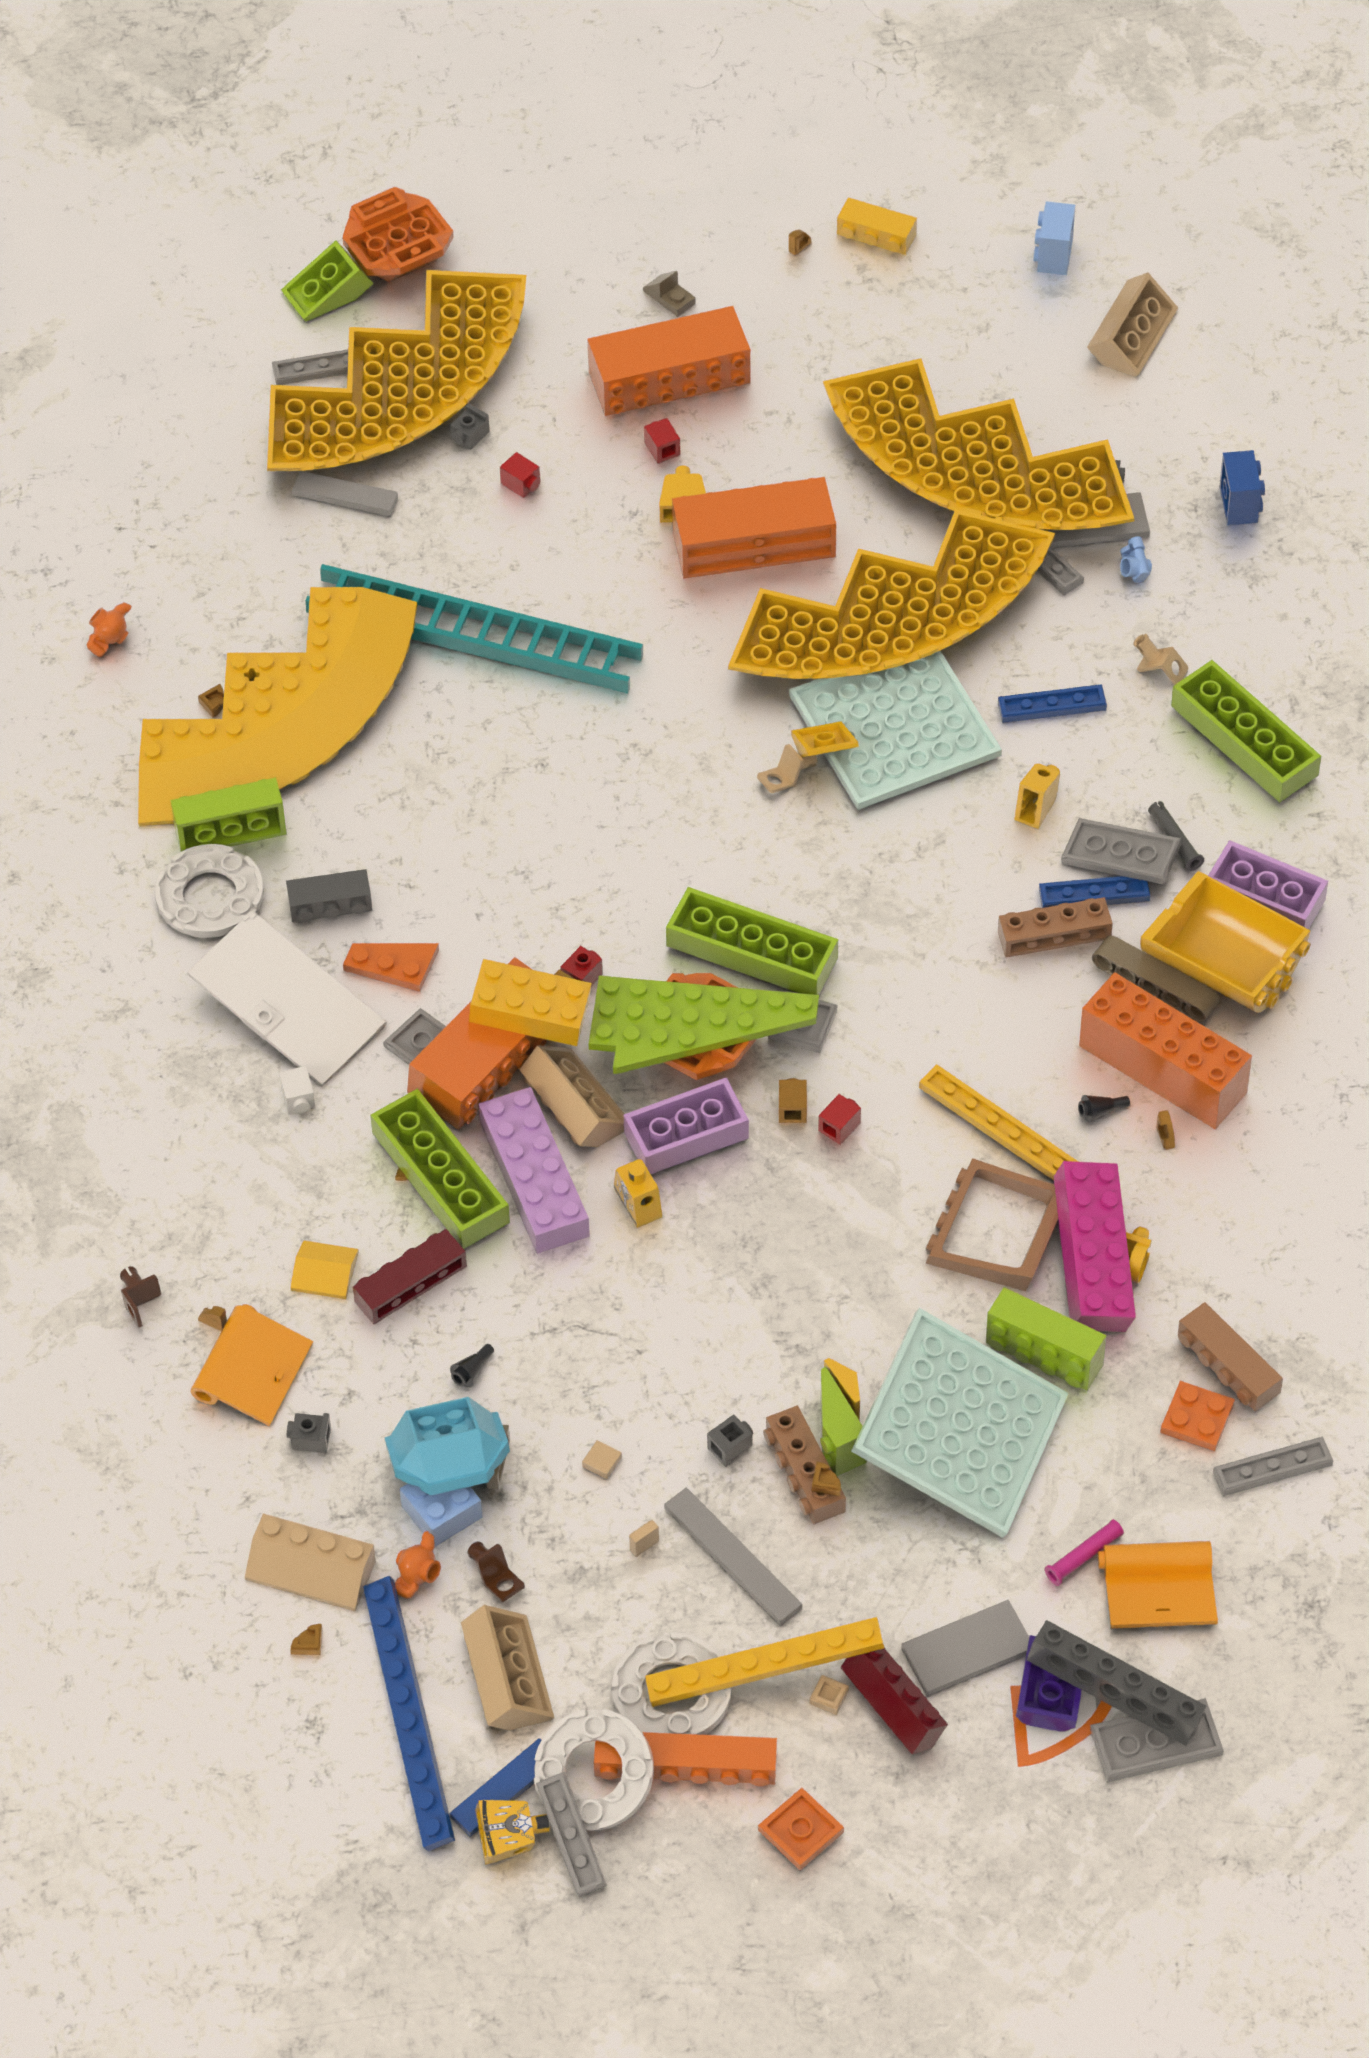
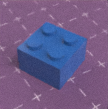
[1219,450,1265,525]

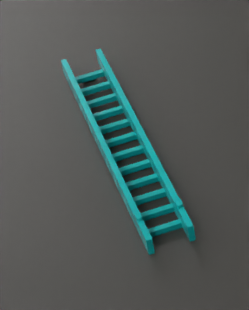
[305,564,643,694]

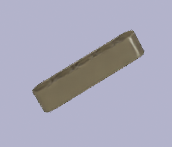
[1092,935,1220,1023]

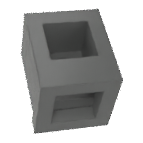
[450,403,490,450]
[286,1413,331,1453]
[707,1414,753,1467]

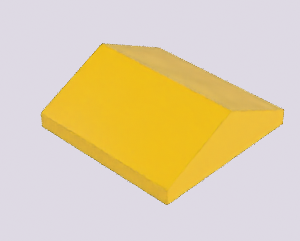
[791,721,859,757]
[290,1240,359,1299]
[824,1358,860,1421]

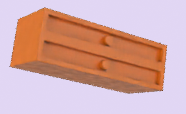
[587,306,751,416]
[672,477,836,579]
[407,957,547,1130]
[1079,972,1252,1130]

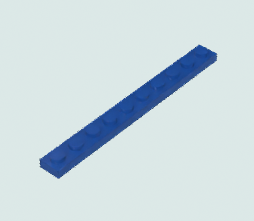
[363,1576,455,1851]

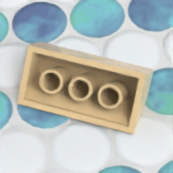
[1087,272,1178,377]
[519,1045,624,1147]
[245,1513,376,1611]
[461,1605,554,1730]

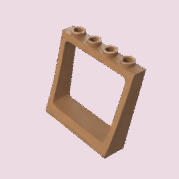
[926,1158,1058,1291]

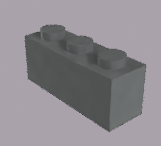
[286,869,372,922]

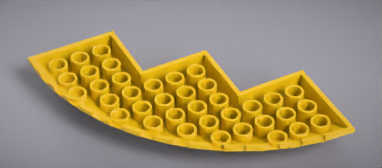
[267,270,527,471]
[823,358,1135,530]
[728,509,1055,679]
[138,587,417,826]

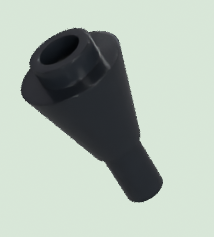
[1078,1095,1130,1122]
[450,1344,494,1387]

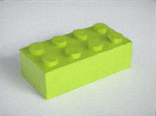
[170,778,287,852]
[986,1287,1106,1391]

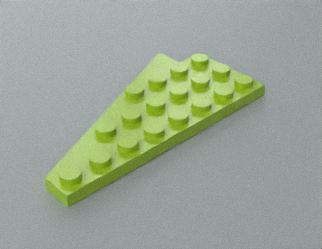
[588,975,819,1074]

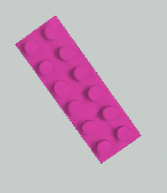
[1054,1161,1136,1332]

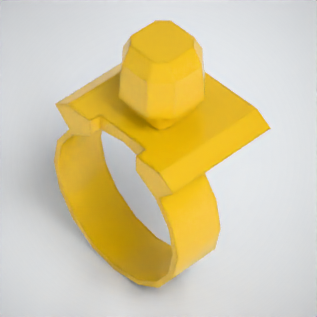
[1126,1226,1152,1284]

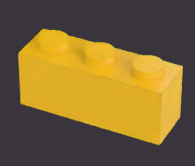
[837,197,917,255]

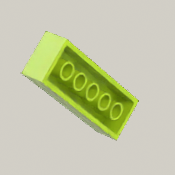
[1171,660,1321,803]
[666,887,839,995]
[370,1088,510,1249]

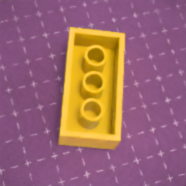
[469,959,592,1046]

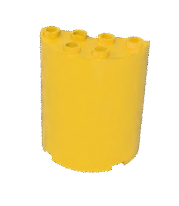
[1140,871,1311,1013]

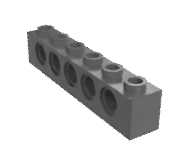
[1027,1620,1206,1746]

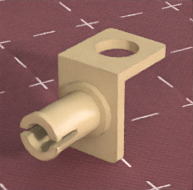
[1133,634,1188,685]
[757,744,818,793]

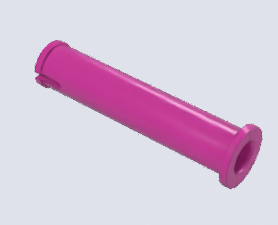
[1044,1519,1124,1586]

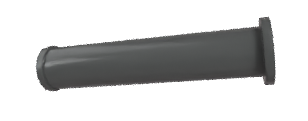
[1148,801,1205,871]

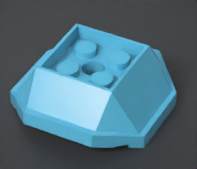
[384,1397,510,1495]

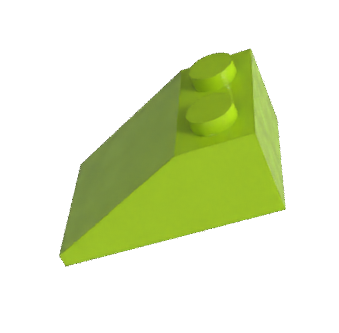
[281,240,374,322]
[820,1367,867,1476]

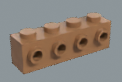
[998,897,1113,958]
[1178,1302,1283,1412]
[763,1405,846,1525]

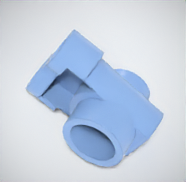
[1120,536,1152,583]

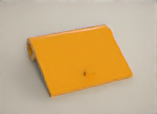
[190,1304,313,1426]
[1098,1541,1218,1629]

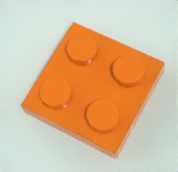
[1160,1381,1235,1451]
[758,1788,844,1870]

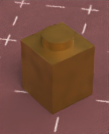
[779,1078,807,1123]

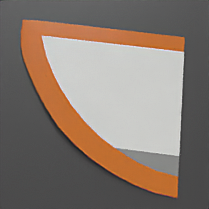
[1010,1685,1112,1767]

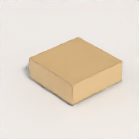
[582,1440,622,1479]
[629,1520,659,1557]
[809,1675,849,1715]

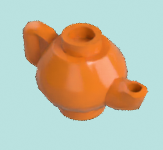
[87,602,132,657]
[395,1531,441,1599]

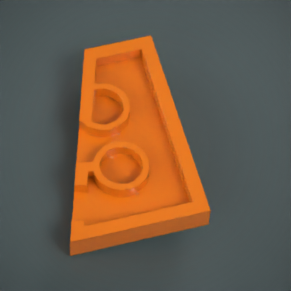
[343,943,439,992]

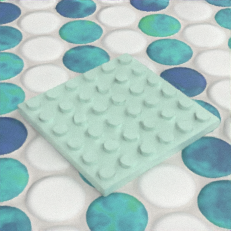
[789,651,1002,810]
[851,1308,1069,1538]

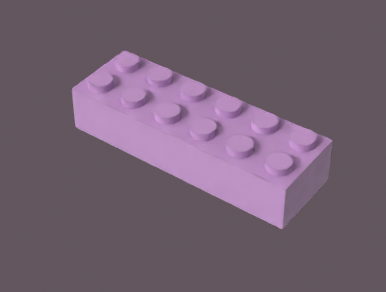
[478,1087,590,1254]

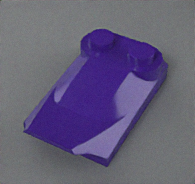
[1016,1635,1082,1732]

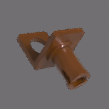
[120,1266,161,1328]
[467,1541,525,1602]

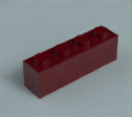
[353,1229,467,1324]
[840,1648,948,1755]

